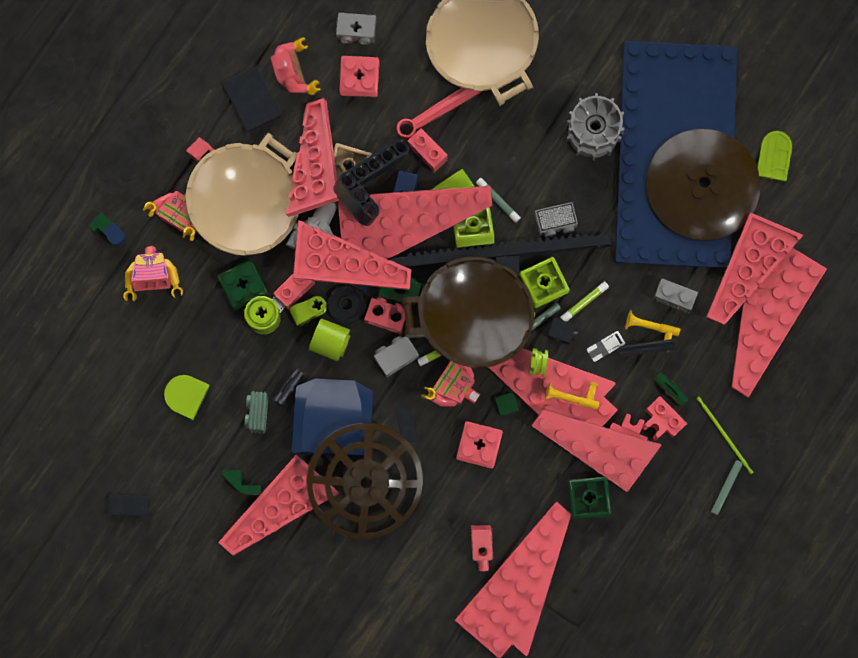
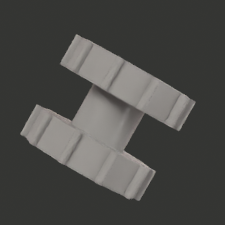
[566,93,624,160]

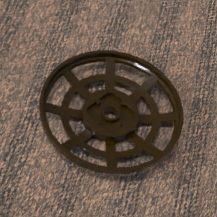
[306,423,423,539]

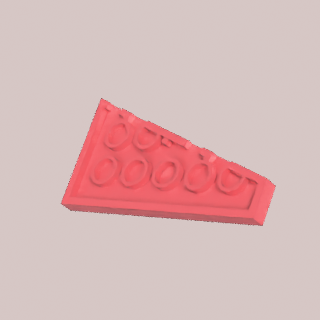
[286,98,340,217]
[706,213,803,325]
[293,221,411,290]
[532,409,661,492]
[218,455,340,556]

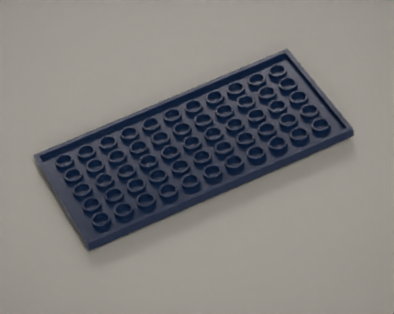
[615,41,737,269]

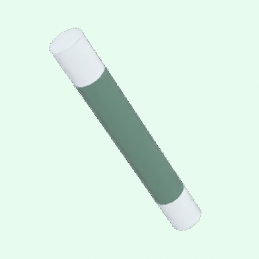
[476,178,521,223]

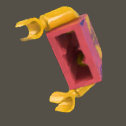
[123,246,183,301]

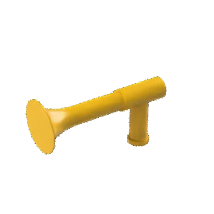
[625,310,680,340]
[544,382,599,410]

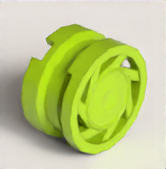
[530,349,548,377]

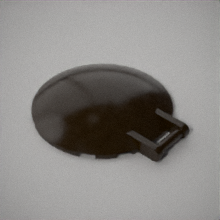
[401,257,534,368]

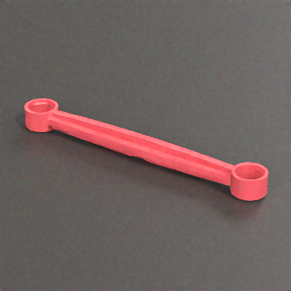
[397,88,482,140]

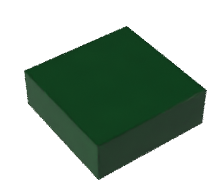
[495,392,519,417]

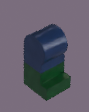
[88,213,126,247]

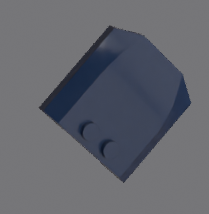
[292,378,373,458]

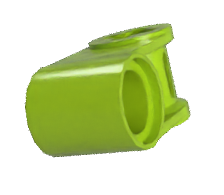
[289,296,327,326]

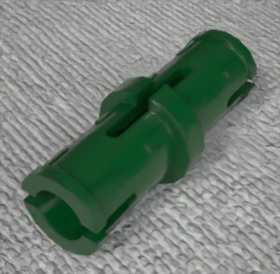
[653,372,689,407]

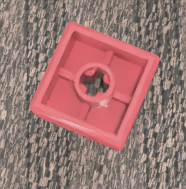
[340,56,379,97]
[456,421,503,469]

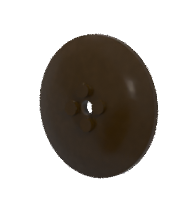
[646,129,760,241]

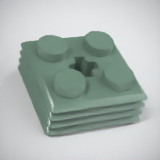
[245,391,268,434]

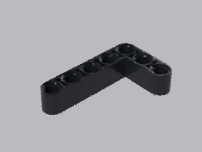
[333,139,410,226]

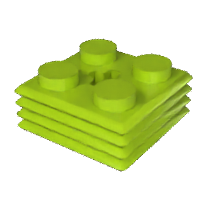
[453,207,494,247]
[519,257,570,308]

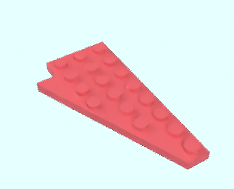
[338,186,492,259]
[731,248,827,398]
[487,348,617,426]
[455,502,571,658]

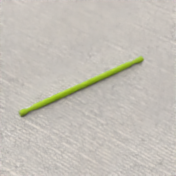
[697,397,753,474]

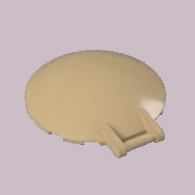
[426,0,539,105]
[186,133,298,255]

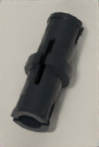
[273,368,305,407]

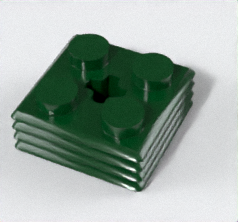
[217,259,268,310]
[568,477,611,519]

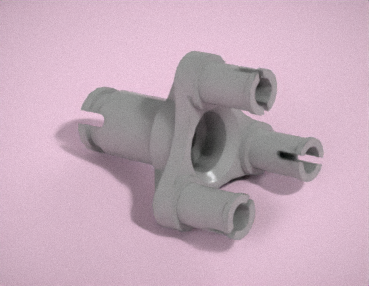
[286,201,338,250]

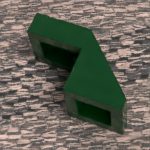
[222,470,262,495]

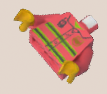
[271,38,321,95]
[143,191,197,241]
[421,361,480,406]

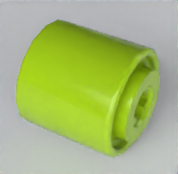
[244,296,281,335]
[309,318,350,361]

